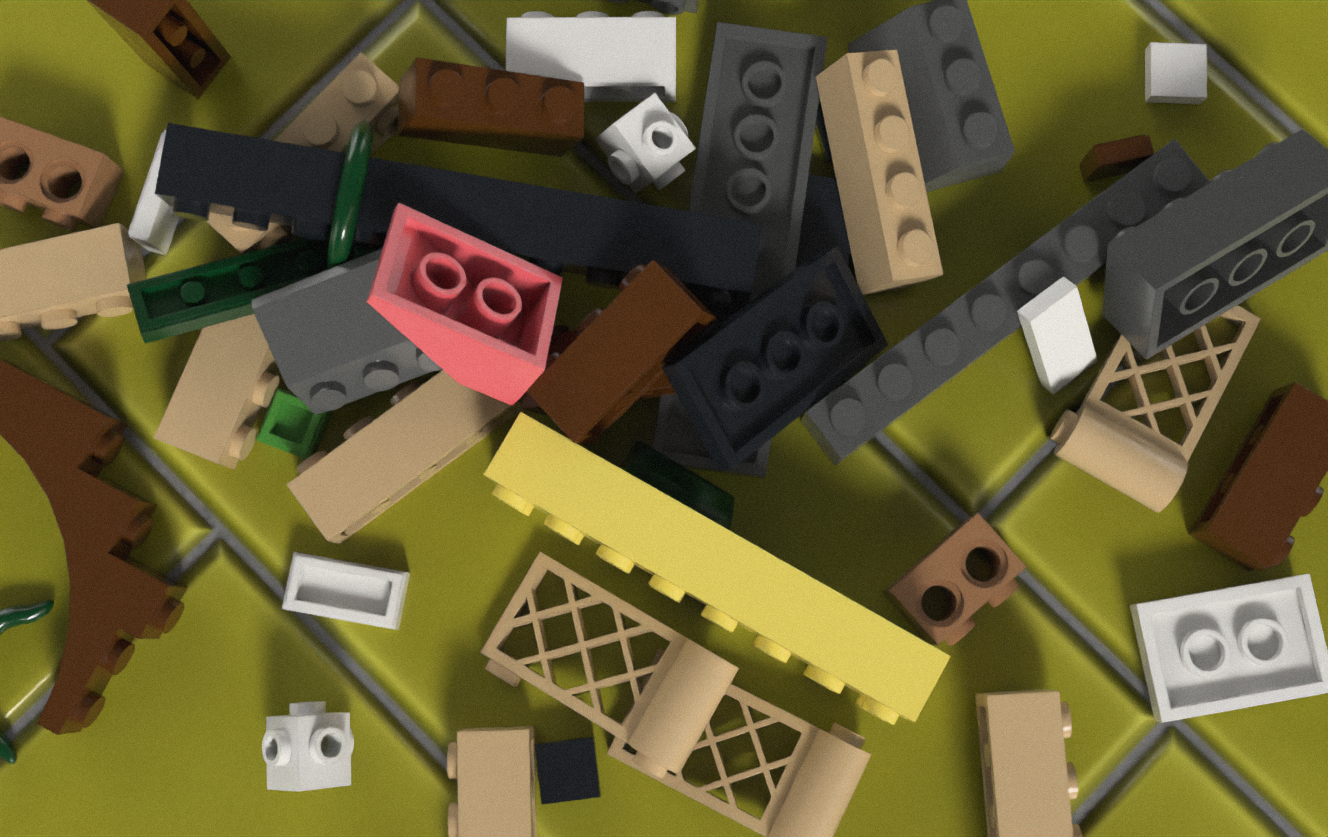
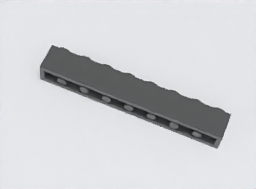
[801,139,1210,466]

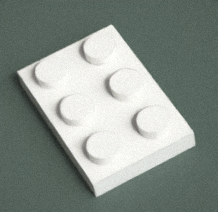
[1130,574,1328,723]

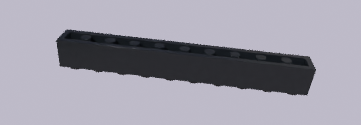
[155,123,762,308]

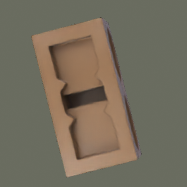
[0,116,125,232]
[883,513,1026,646]

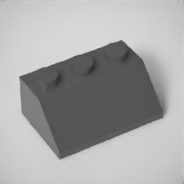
[848,0,1015,192]
[252,248,443,415]

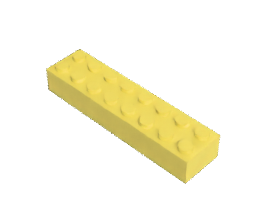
[483,412,951,725]

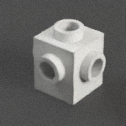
[595,93,696,193]
[262,701,354,792]

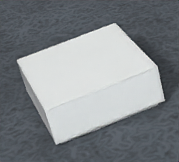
[1145,42,1207,104]

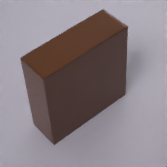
[1079,134,1154,183]

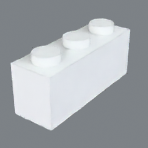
[506,11,676,102]

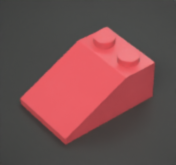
[367,203,563,406]

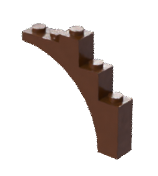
[0,358,187,735]

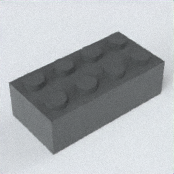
[1102,129,1328,360]

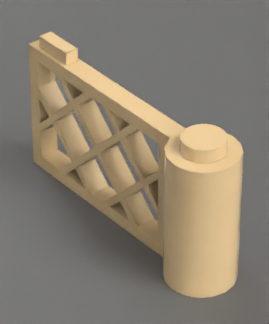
[1050,305,1261,513]
[480,552,739,779]
[607,648,872,837]

